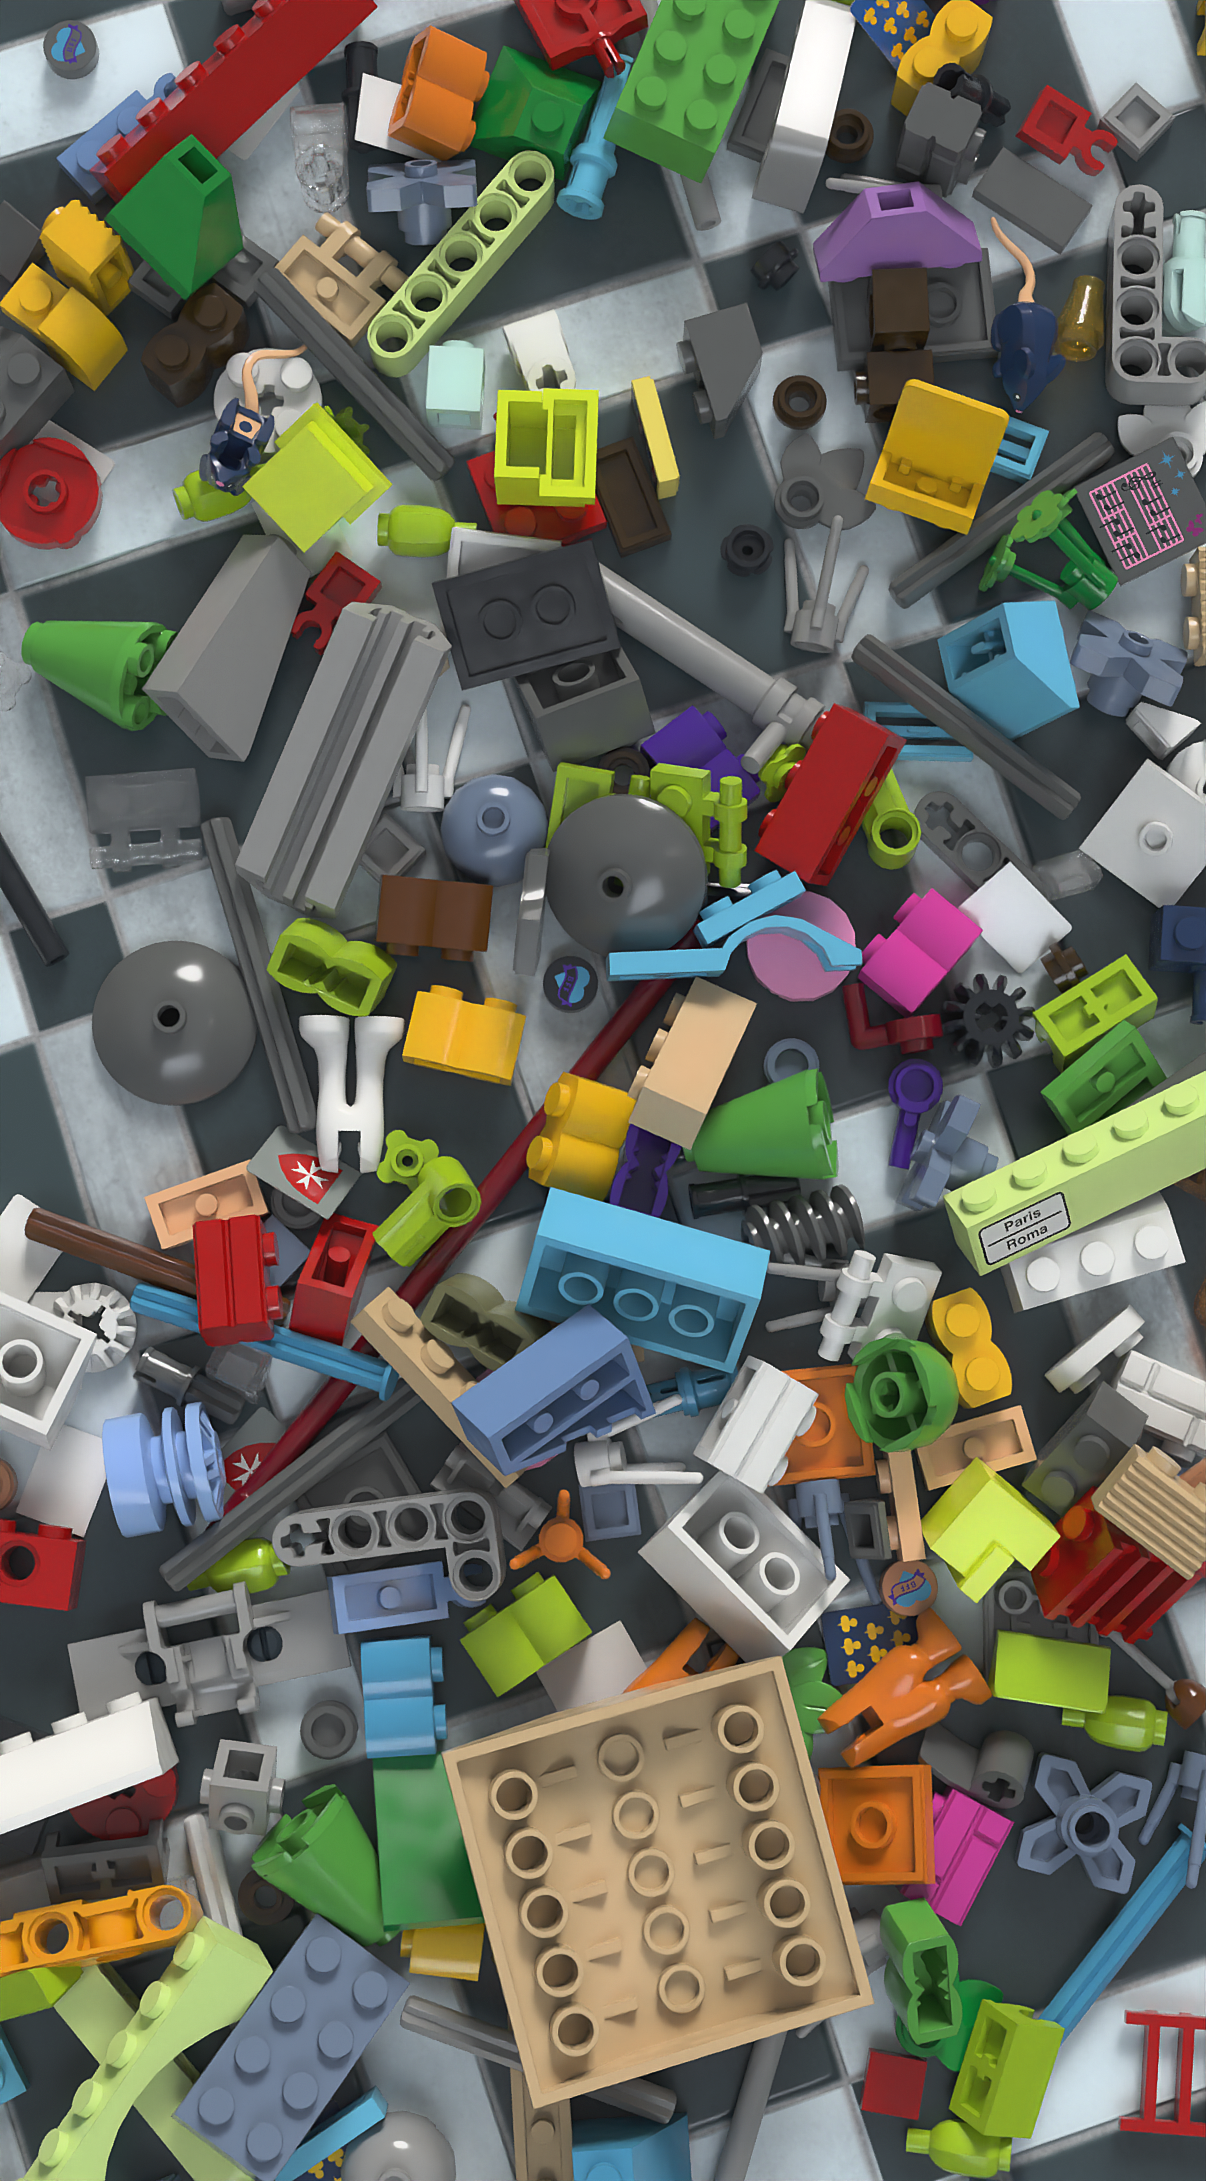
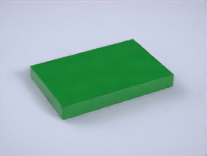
[372,1751,485,1932]

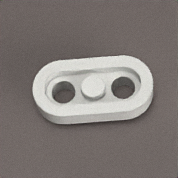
[1045,1304,1145,1394]

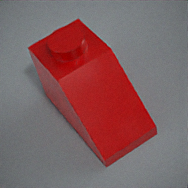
[288,1213,379,1346]

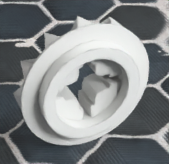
[50,1283,137,1373]

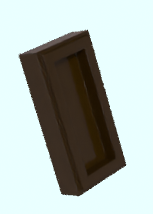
[595,436,672,558]

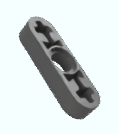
[913,791,1043,895]

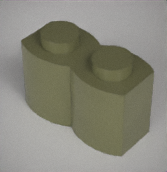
[420,1273,553,1371]

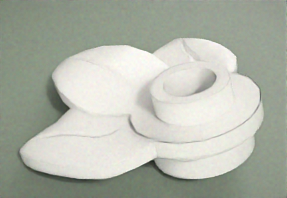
[1118,401,1206,478]

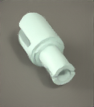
[1162,210,1206,337]

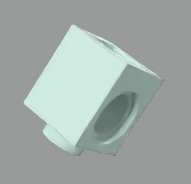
[425,340,486,430]

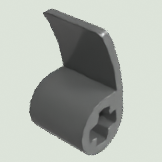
[918,1722,1034,1809]

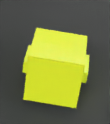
[494,388,599,507]
[242,402,393,553]
[921,1456,1061,1603]

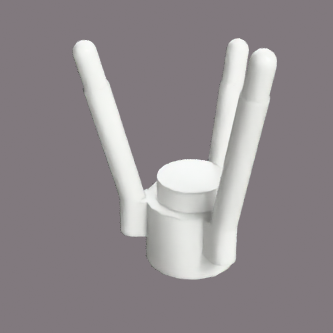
[393,704,471,813]
[574,1394,703,1487]

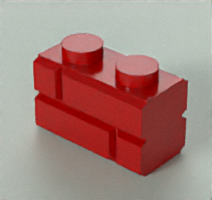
[192,1214,283,1347]

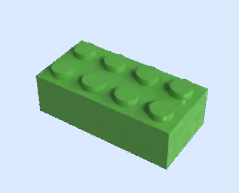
[603,0,780,183]

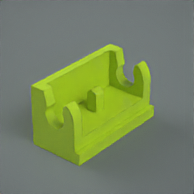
[1033,954,1158,1073]
[948,1999,1065,2139]

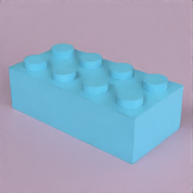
[515,1187,771,1374]

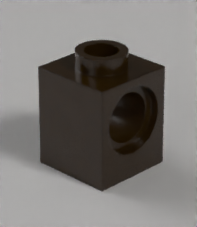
[867,267,930,352]
[853,349,934,423]

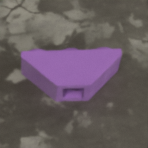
[813,181,982,282]

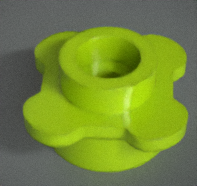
[758,744,806,802]
[376,1130,439,1192]

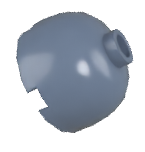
[440,774,549,887]

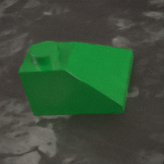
[469,45,602,181]

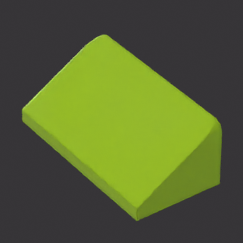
[987,1629,1111,1714]
[0,1966,84,2022]

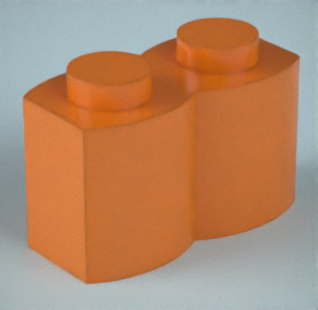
[388,25,490,161]

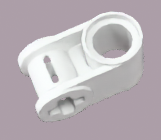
[503,309,577,393]

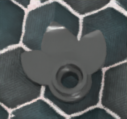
[774,433,876,531]

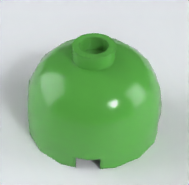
[845,1337,959,1453]

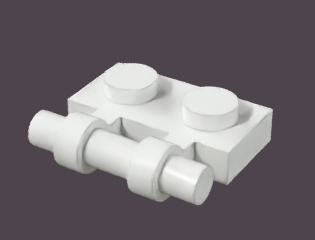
[818,1250,942,1361]

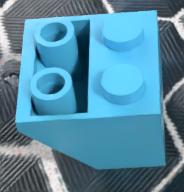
[937,601,1080,741]

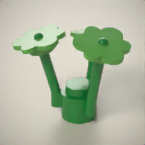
[979,488,1118,611]

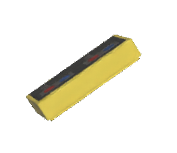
[631,376,680,500]

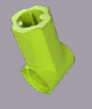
[861,768,921,870]
[372,1156,481,1268]

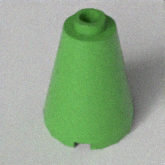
[683,1068,839,1180]
[251,1784,400,1947]

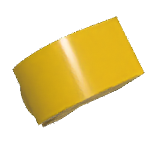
[0,262,128,391]

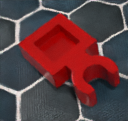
[1015,85,1118,176]
[291,551,382,655]

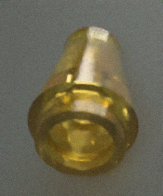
[1054,275,1105,361]

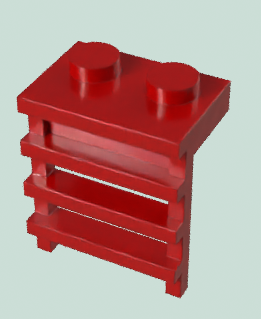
[1030,1486,1206,1644]
[1118,2010,1206,2137]

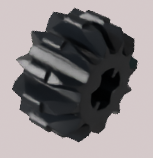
[941,974,1035,1068]

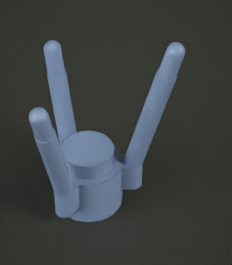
[787,1479,881,1605]
[1138,1751,1206,1889]

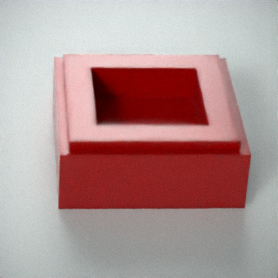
[859,2048,927,2120]

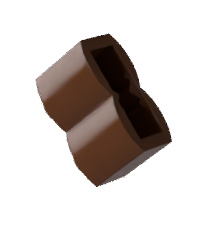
[374,875,493,962]

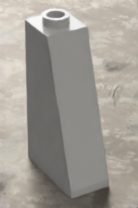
[142,534,311,762]

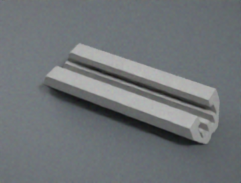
[235,602,452,918]

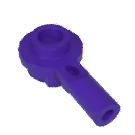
[888,1059,943,1170]

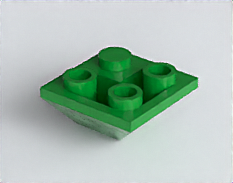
[104,134,244,301]

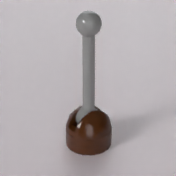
[1099,1631,1206,1730]

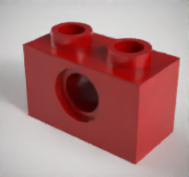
[0,1518,87,1611]

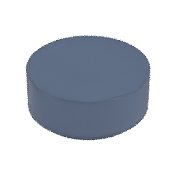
[763,1038,819,1085]

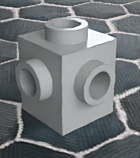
[200,1739,286,1836]

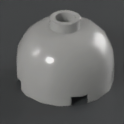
[340,2111,456,2181]

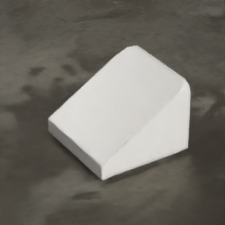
[1126,702,1201,760]

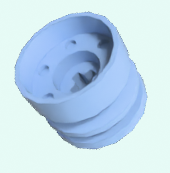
[102,1402,226,1538]

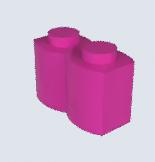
[857,888,983,1018]

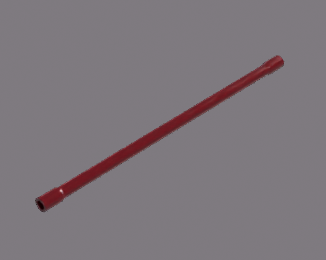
[205,919,702,1530]

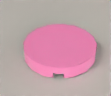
[746,891,856,1002]

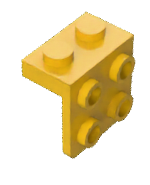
[865,379,1009,535]

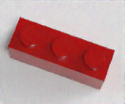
[754,703,907,886]

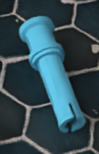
[556,54,634,220]

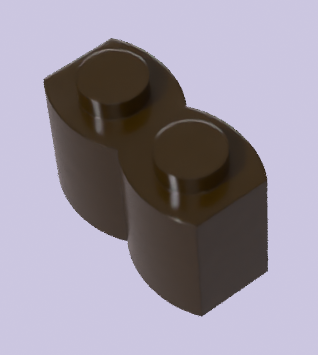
[141,283,250,408]

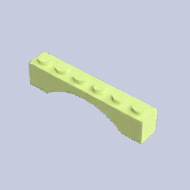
[16,1916,273,2181]

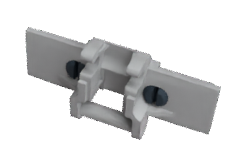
[67,1581,352,1728]

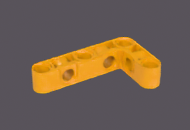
[0,1885,203,1977]

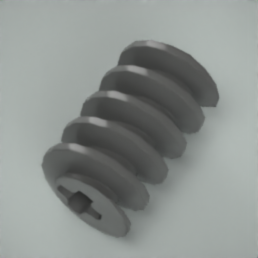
[740,1184,865,1266]

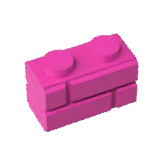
[895,1785,1014,1926]

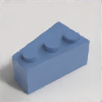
[451,1304,656,1476]

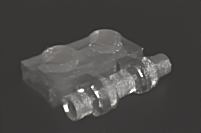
[85,768,203,873]

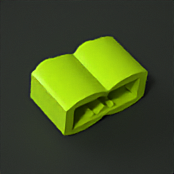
[266,918,397,1017]
[460,1572,592,1698]

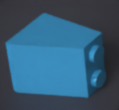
[572,2112,692,2181]

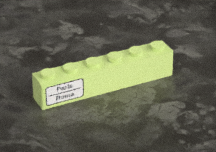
[943,1071,1206,1276]

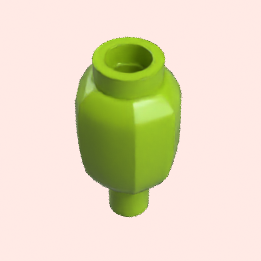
[172,463,266,522]
[377,505,477,557]
[187,1537,291,1594]
[1061,1695,1168,1752]
[906,2119,1013,2178]

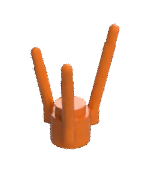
[509,1489,611,1579]

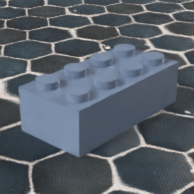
[171,1914,410,2181]

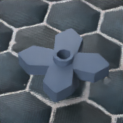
[366,159,478,245]
[1070,610,1188,717]
[896,1095,999,1211]
[1014,1752,1152,1894]

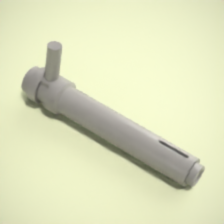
[599,563,825,774]

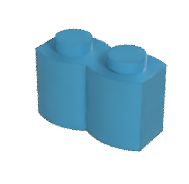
[361,1634,448,1758]

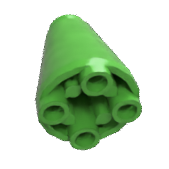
[21,620,179,731]

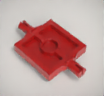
[514,0,648,78]
[466,412,607,547]

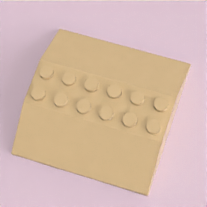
[441,1655,875,2109]

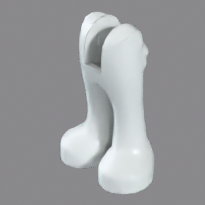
[299,1015,405,1173]

